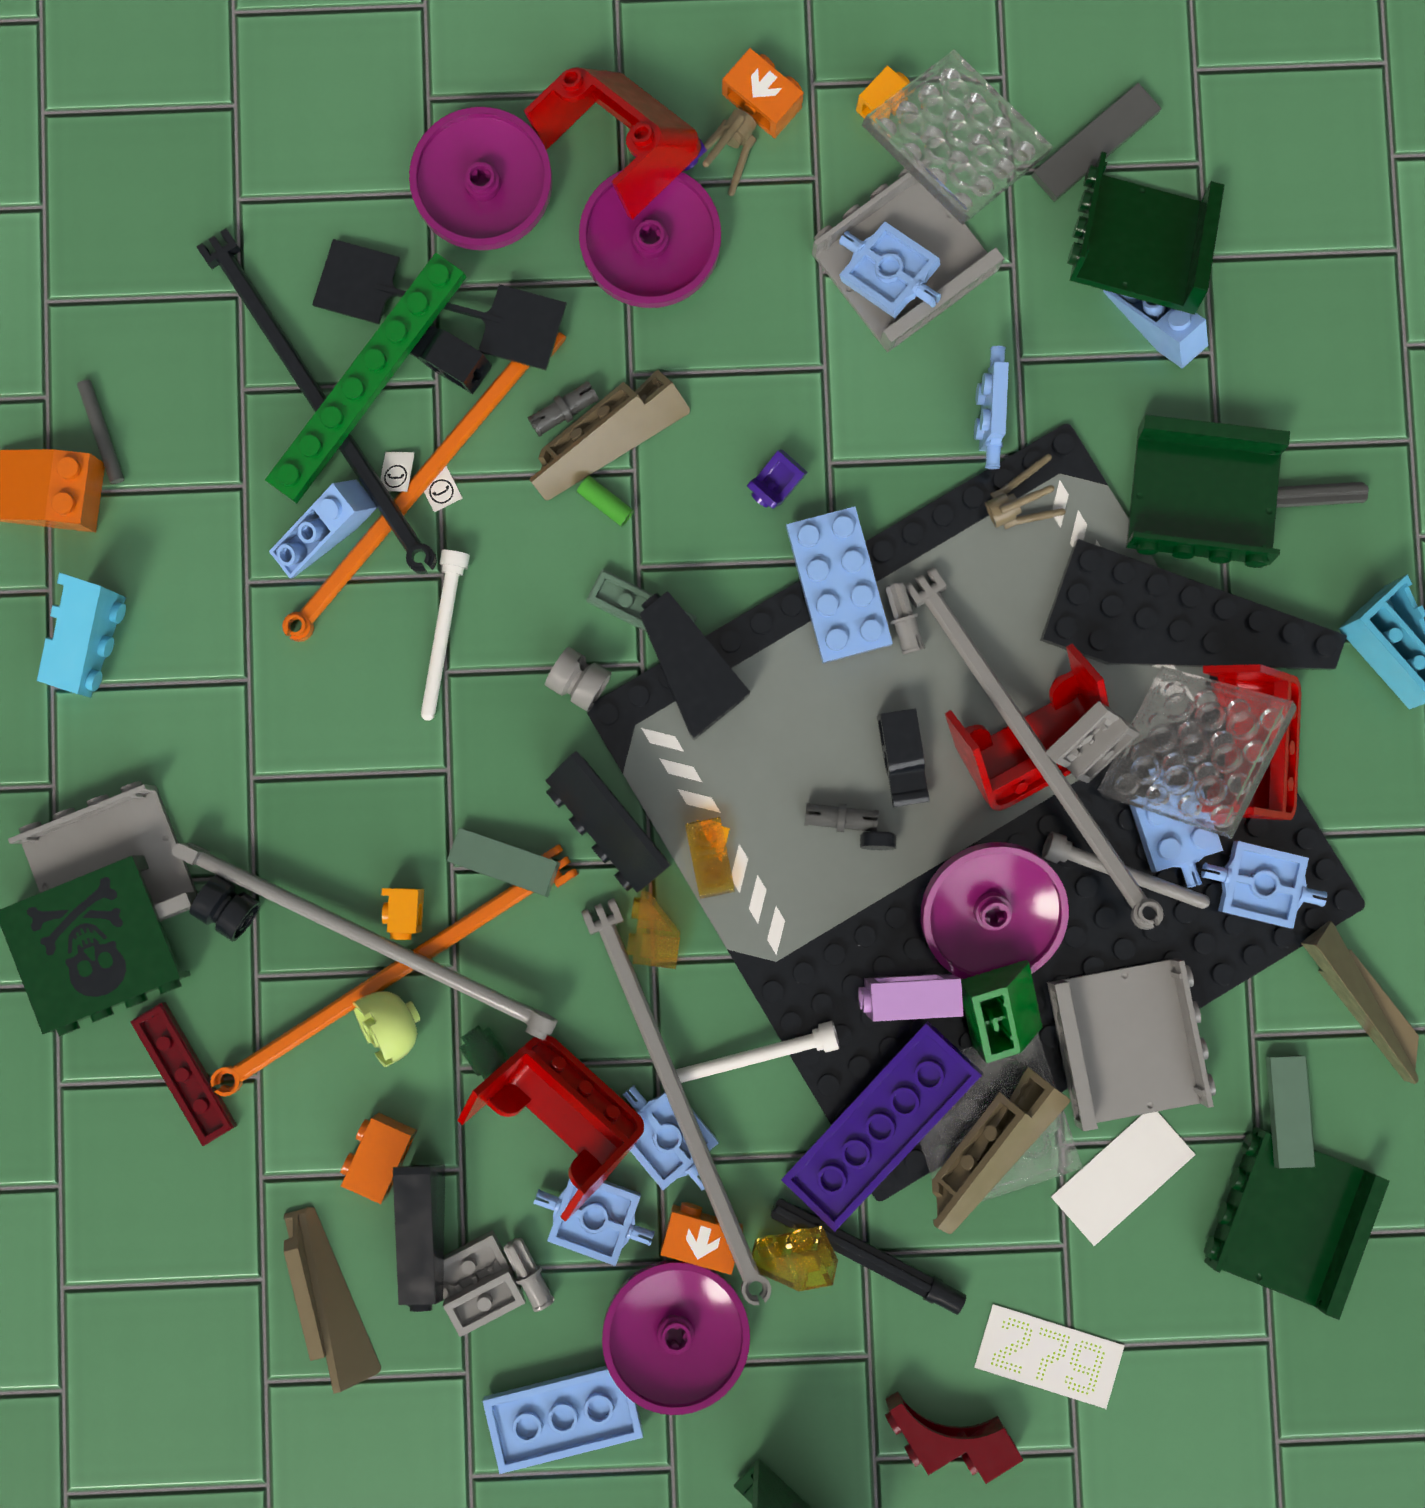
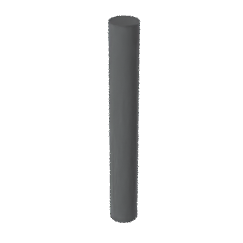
[77,380,124,484]

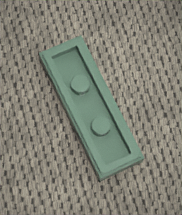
[586,569,697,632]
[447,828,560,897]
[1266,1056,1315,1168]

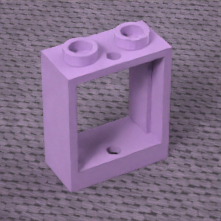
[858,973,964,1022]

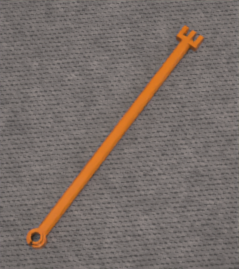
[282,332,566,642]
[210,844,579,1097]

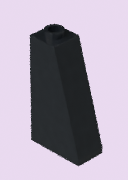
[640,591,750,740]
[393,1165,445,1312]

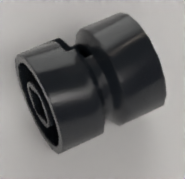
[189,875,261,942]

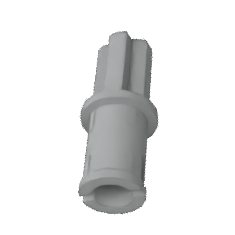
[886,582,925,655]
[504,1238,555,1312]

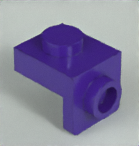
[747,449,808,509]

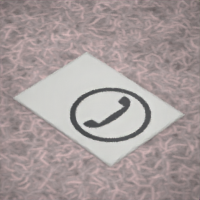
[380,452,415,492]
[424,466,463,512]

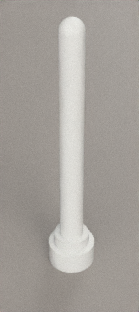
[421,549,470,721]
[675,1021,840,1083]

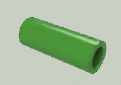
[577,475,634,527]

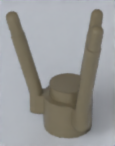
[698,109,757,196]
[985,454,1066,530]

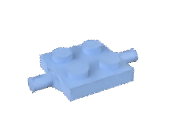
[839,222,941,318]
[974,346,1009,469]
[1129,766,1223,888]
[1201,841,1327,929]
[622,1085,719,1191]
[533,1178,655,1266]

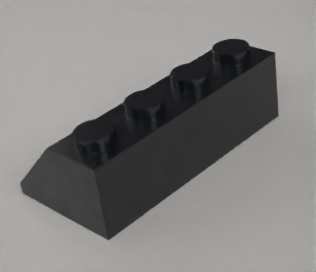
[545,751,671,893]

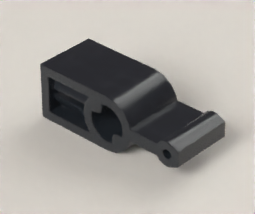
[410,325,492,395]
[877,708,930,807]

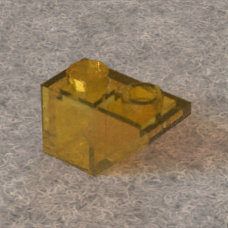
[627,890,681,969]
[752,1226,838,1291]

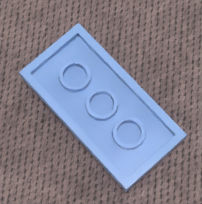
[786,506,893,664]
[483,1366,643,1474]

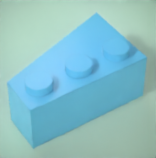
[37,572,126,698]
[1338,574,1425,709]

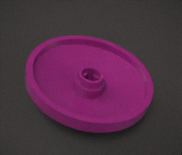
[409,107,552,250]
[579,169,721,308]
[921,842,1069,979]
[602,1260,750,1415]

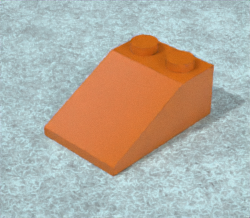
[0,449,105,533]

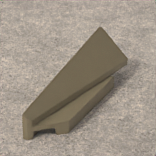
[530,370,690,500]
[1301,921,1419,1084]
[932,1067,1070,1234]
[284,1207,381,1394]

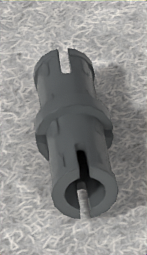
[527,381,599,437]
[804,803,879,832]

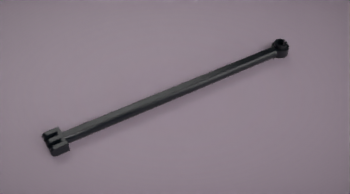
[196,228,437,574]

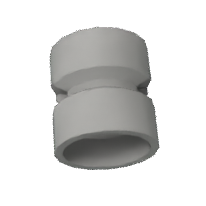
[545,646,612,712]

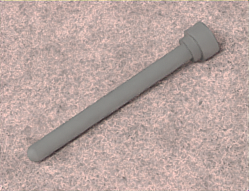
[1042,831,1210,909]

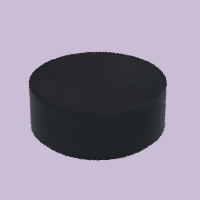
[860,831,896,850]

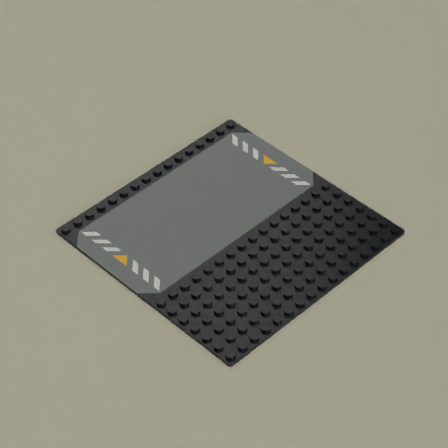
[587,424,1365,1201]

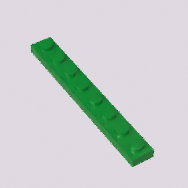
[265,252,467,504]

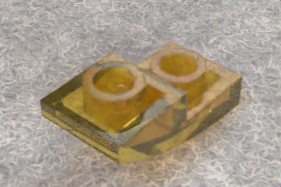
[685,817,735,899]

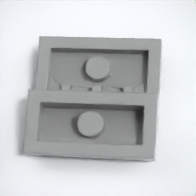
[1045,701,1140,783]
[443,1230,526,1337]

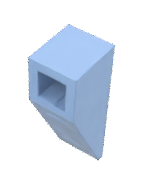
[1103,290,1208,368]
[269,479,377,579]

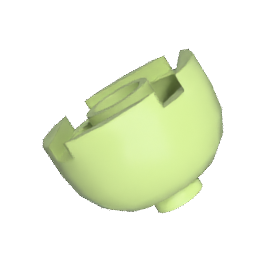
[353,991,420,1067]

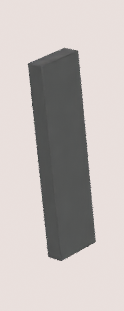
[1032,83,1162,202]

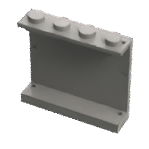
[812,159,1004,353]
[8,781,198,922]
[1047,958,1216,1131]

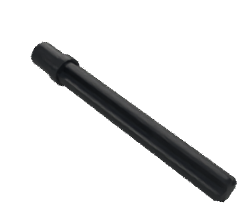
[770,1199,966,1315]

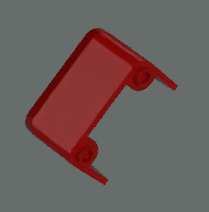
[523,67,701,220]
[945,643,1110,811]
[1196,664,1301,820]
[457,1035,644,1222]

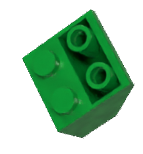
[961,960,1043,1064]

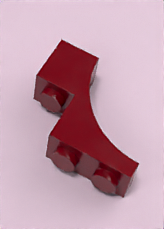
[885,1391,1023,1484]

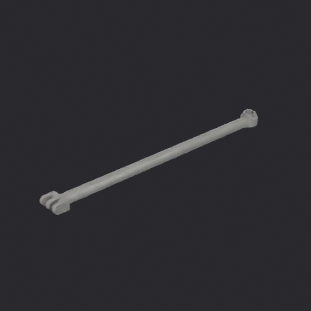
[905,567,1164,930]
[171,843,558,1040]
[581,898,771,1305]

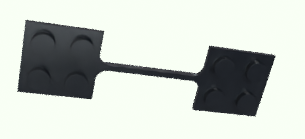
[312,239,567,371]

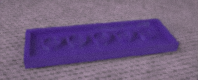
[781,1021,983,1232]

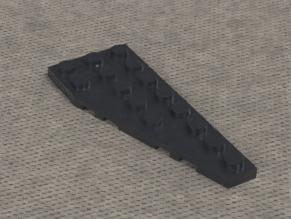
[1040,539,1347,670]

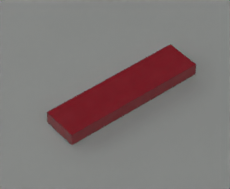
[130,1002,238,1146]

